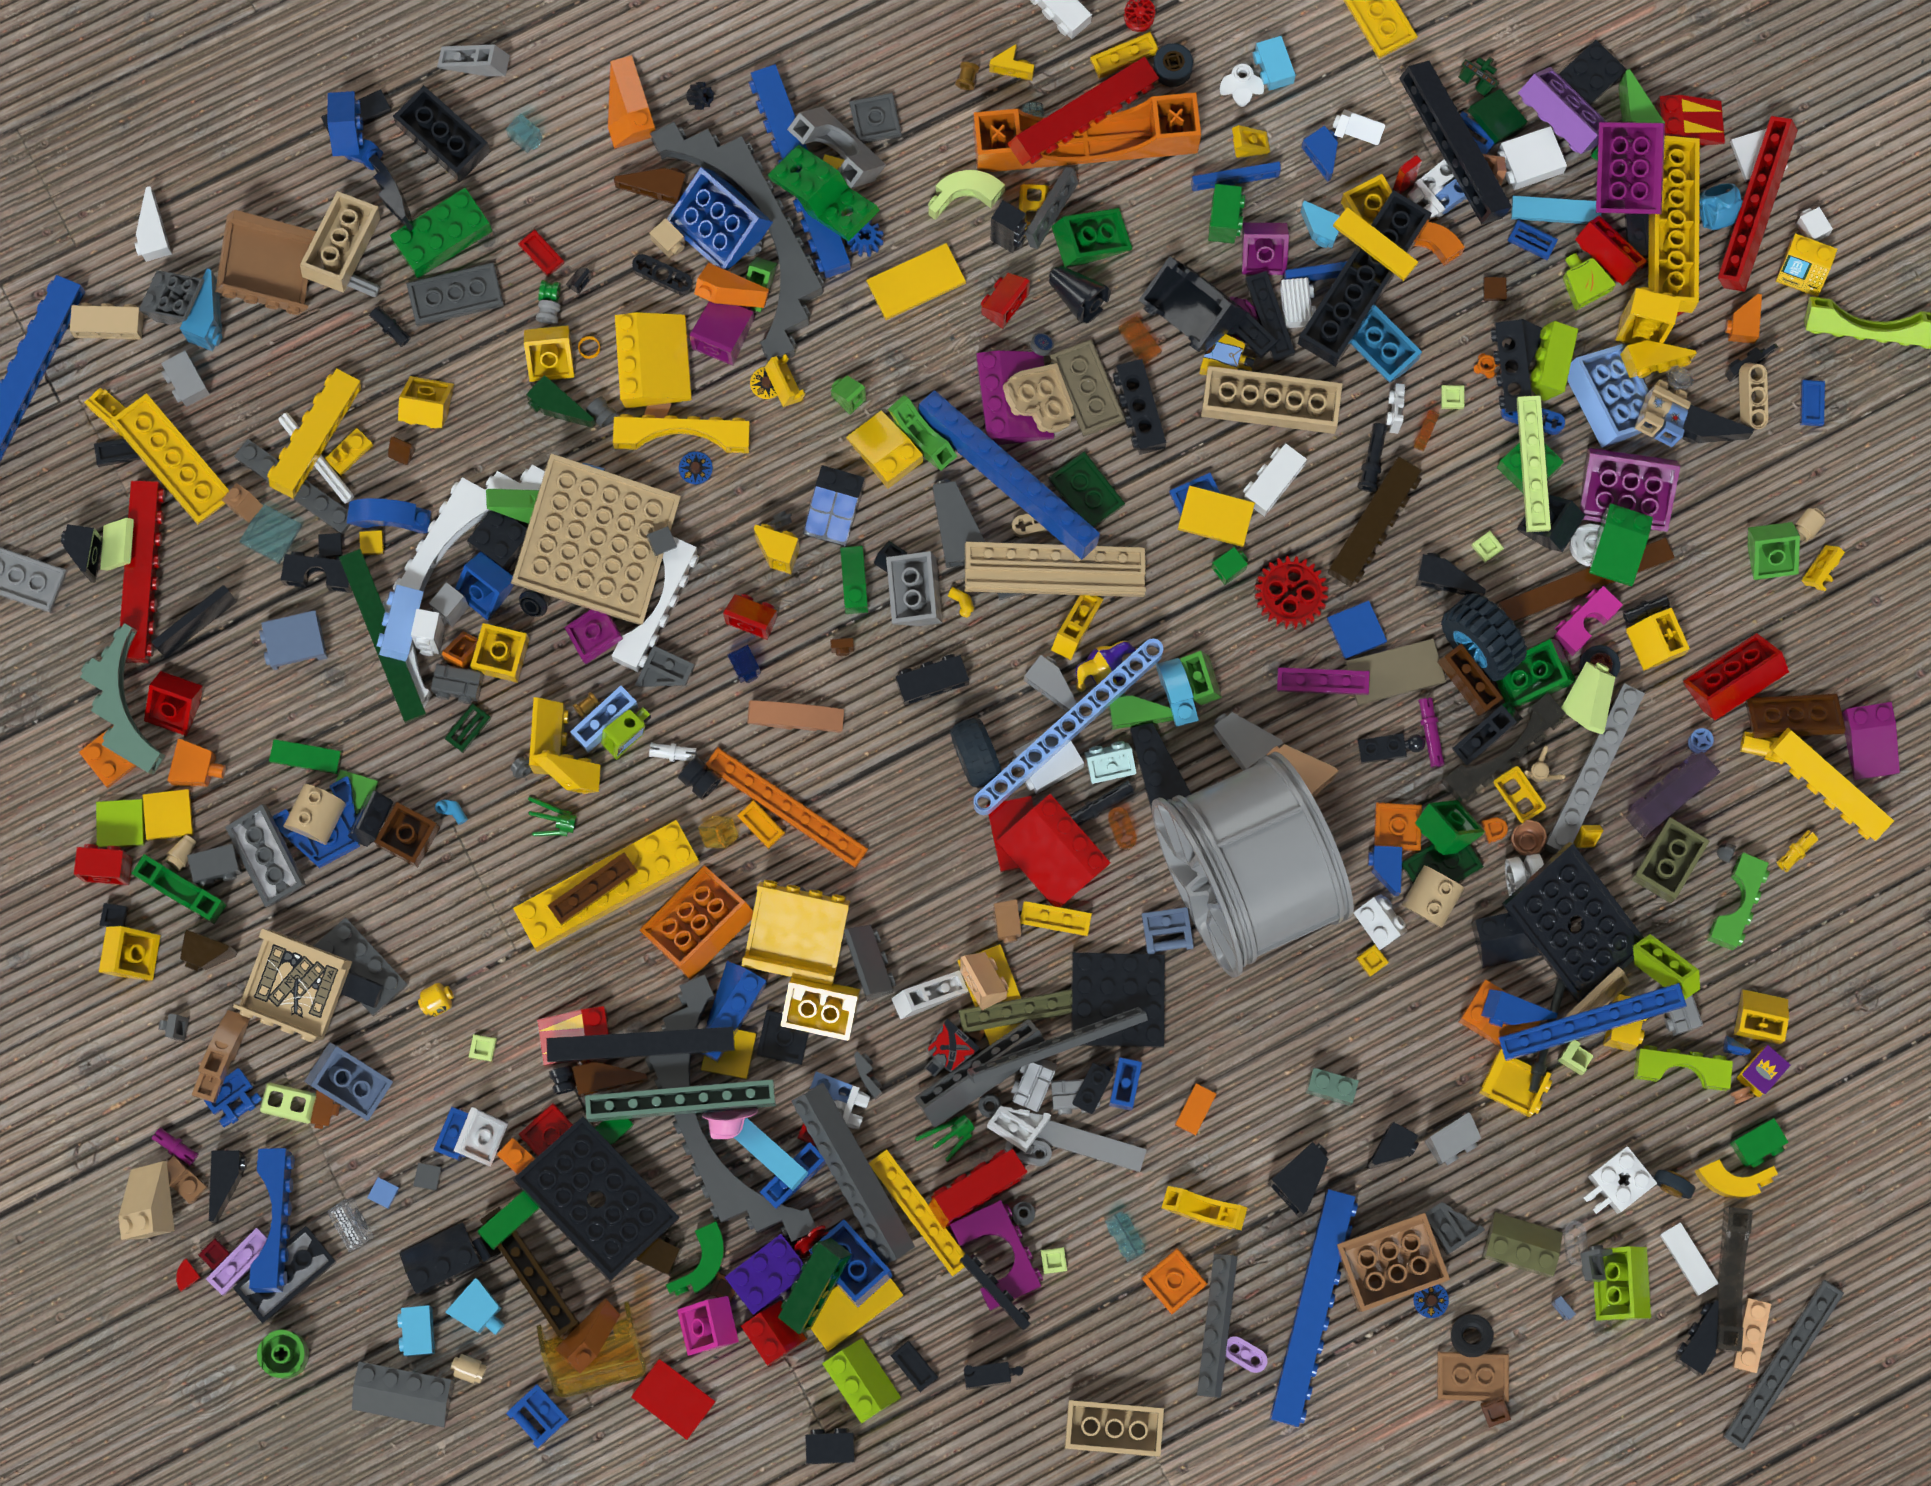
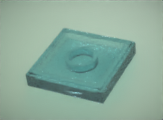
[239,503,302,564]

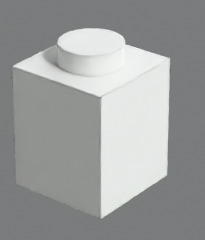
[1796,207,1833,242]

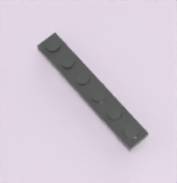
[234,439,351,535]
[1197,1254,1238,1398]

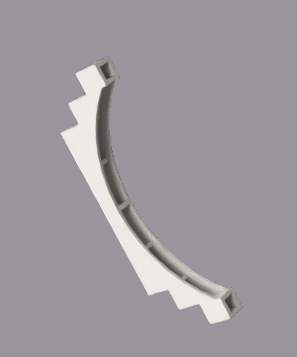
[383,465,545,708]

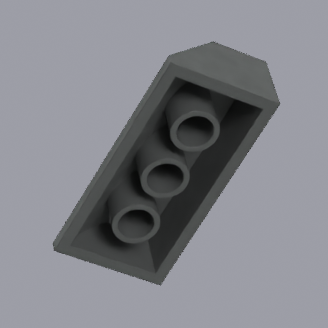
[352,1362,455,1428]

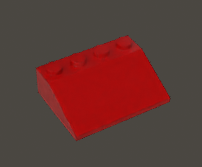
[996,794,1111,908]

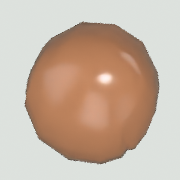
[1511,820,1547,856]

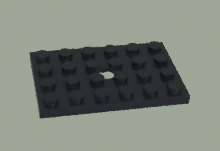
[1502,842,1644,1004]
[513,1117,680,1282]

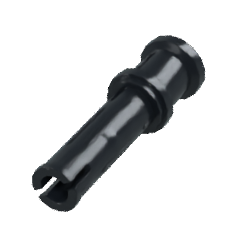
[1357,423,1388,492]

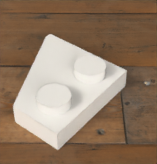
[1386,383,1405,434]

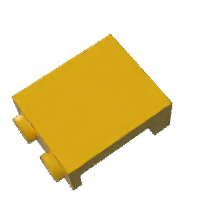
[1479,1049,1553,1117]

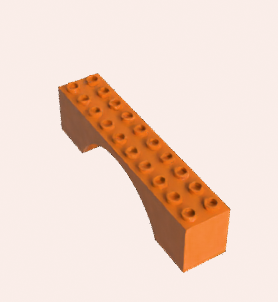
[973,92,1201,173]

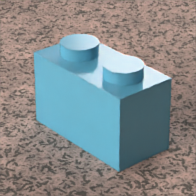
[1253,36,1296,91]
[397,1305,435,1357]

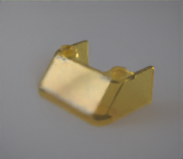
[536,1301,647,1397]

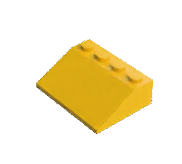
[615,312,692,408]

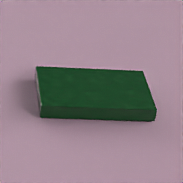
[1048,451,1125,528]
[1402,844,1484,884]

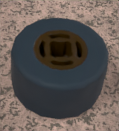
[1153,43,1193,87]

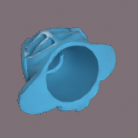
[1699,183,1743,230]

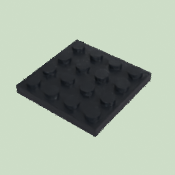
[1071,952,1165,1048]

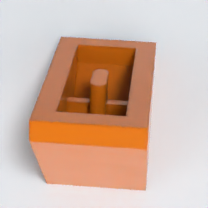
[442,631,478,669]

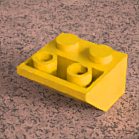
[754,524,800,574]
[1625,608,1690,671]
[1734,989,1789,1045]

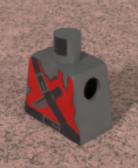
[925,1018,980,1077]

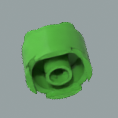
[257,1330,309,1379]

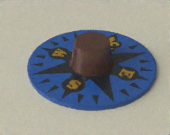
[679,452,713,484]
[1413,1284,1449,1318]

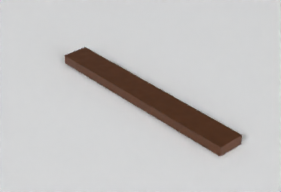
[1499,538,1675,622]

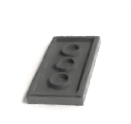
[406,263,504,327]

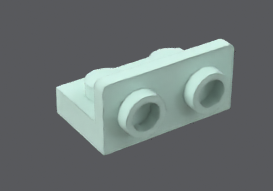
[1084,741,1136,784]

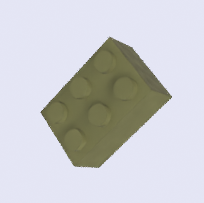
[1631,817,1710,903]

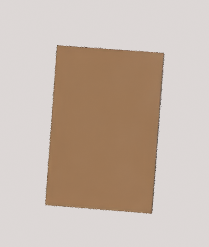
[1437,1352,1509,1402]

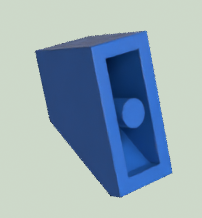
[1301,125,1338,182]
[1368,846,1402,896]

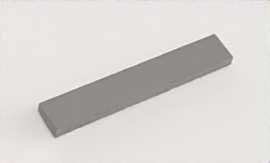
[1035,1120,1147,1172]

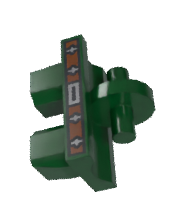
[1458,57,1499,97]

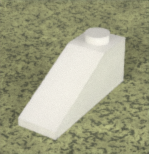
[134,186,172,262]
[891,971,968,1020]

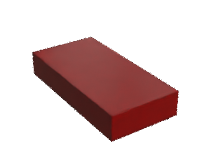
[518,229,565,277]

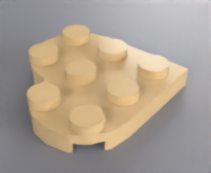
[1003,363,1074,433]

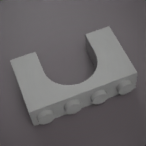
[787,106,886,188]

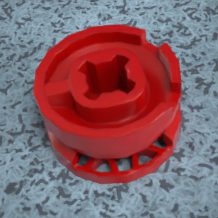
[1124,0,1155,32]

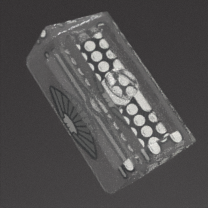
[327,1198,374,1252]

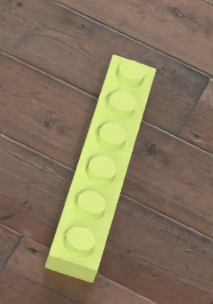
[1517,396,1551,532]

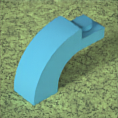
[1155,658,1199,727]

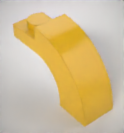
[1695,1159,1778,1199]

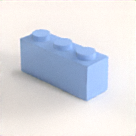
[377,585,424,661]
[570,686,638,753]

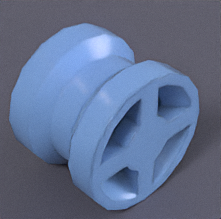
[1688,728,1714,754]

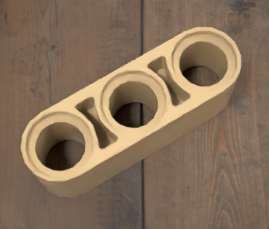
[1739,363,1768,429]

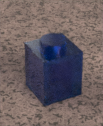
[727,645,761,683]

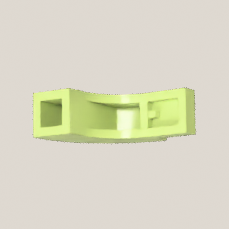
[928,170,1005,220]

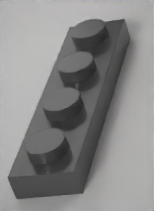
[1025,167,1079,249]

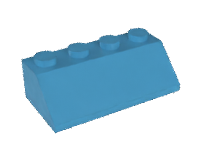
[1351,305,1422,383]

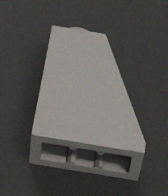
[1213,712,1283,771]

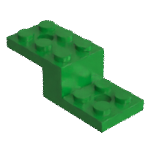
[768,144,880,242]

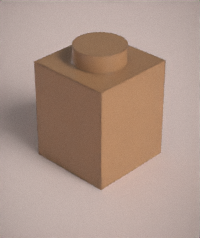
[222,483,263,523]

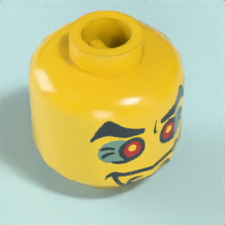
[418,983,454,1017]

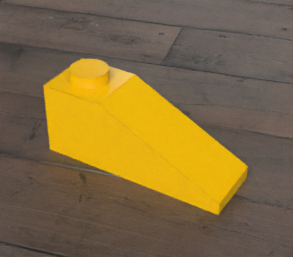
[1051,595,1103,660]

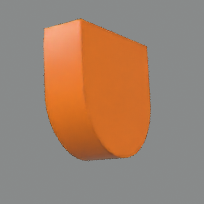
[1481,817,1508,844]

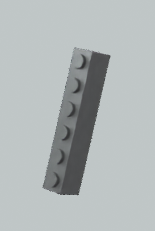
[914,1019,1045,1128]

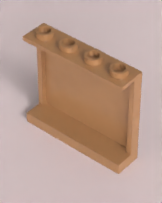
[215,210,317,315]

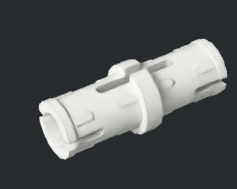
[649,742,697,762]

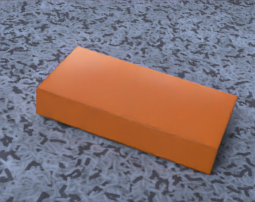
[1175,1083,1216,1136]

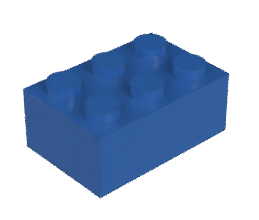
[808,1219,893,1308]

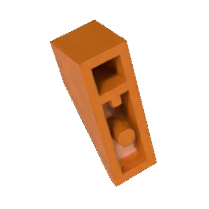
[694,263,769,308]

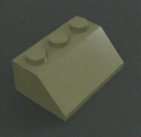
[1482,1212,1563,1278]

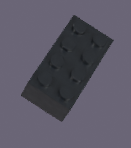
[393,85,491,182]

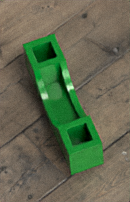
[131,854,226,924]

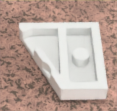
[987,1106,1051,1152]

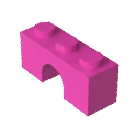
[1553,586,1623,656]

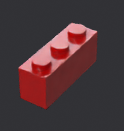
[1575,215,1647,286]

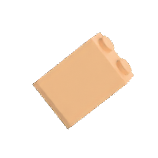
[1267,744,1338,797]

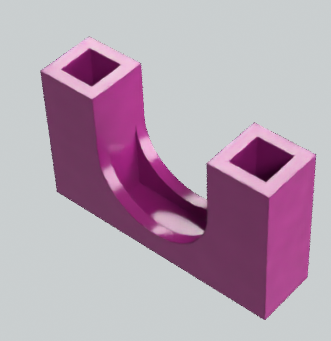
[950,1200,1043,1311]

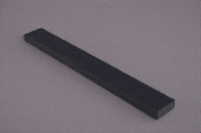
[546,1027,735,1062]

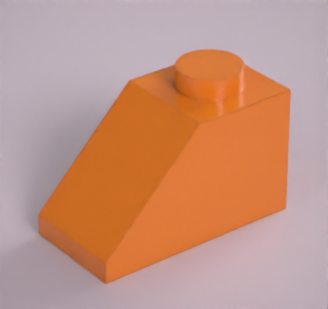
[1725,294,1762,344]

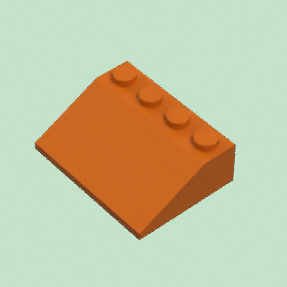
[639,865,753,980]

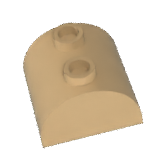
[284,784,346,845]
[1402,865,1465,928]

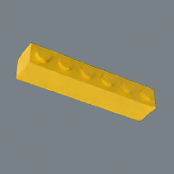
[267,368,361,499]
[1770,728,1894,841]

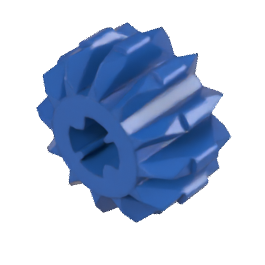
[846,220,884,257]

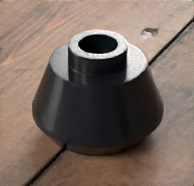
[519,589,549,617]

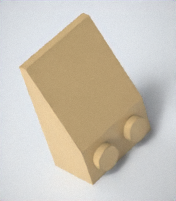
[119,1161,175,1240]

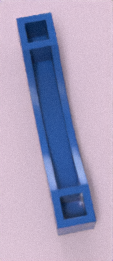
[249,1148,295,1293]

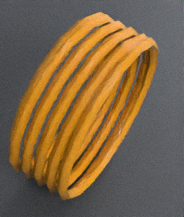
[578,336,601,359]

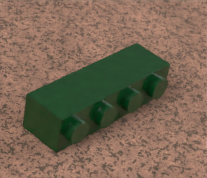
[778,1238,852,1334]

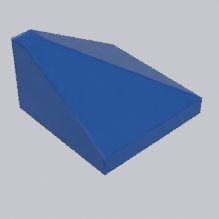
[1723,1036,1751,1057]

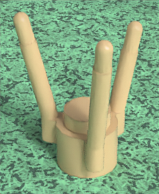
[1524,746,1565,782]

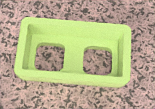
[260,1082,316,1124]

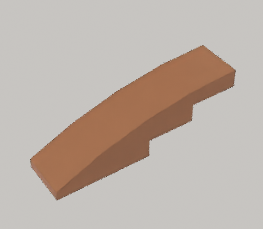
[747,700,844,733]

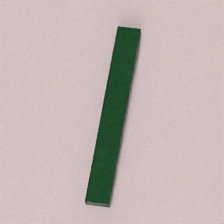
[339,549,427,723]

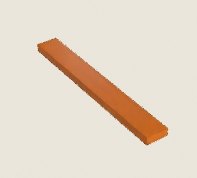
[706,747,868,869]

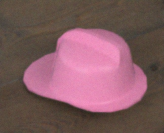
[702,1108,758,1139]

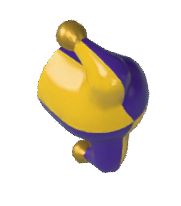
[1076,641,1138,692]

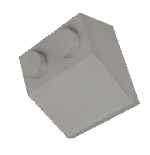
[1424,1113,1481,1166]

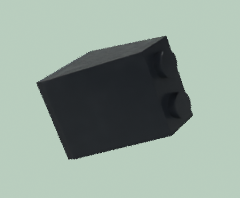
[1268,1142,1329,1218]

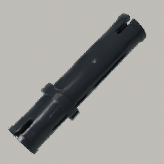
[1070,781,1135,826]

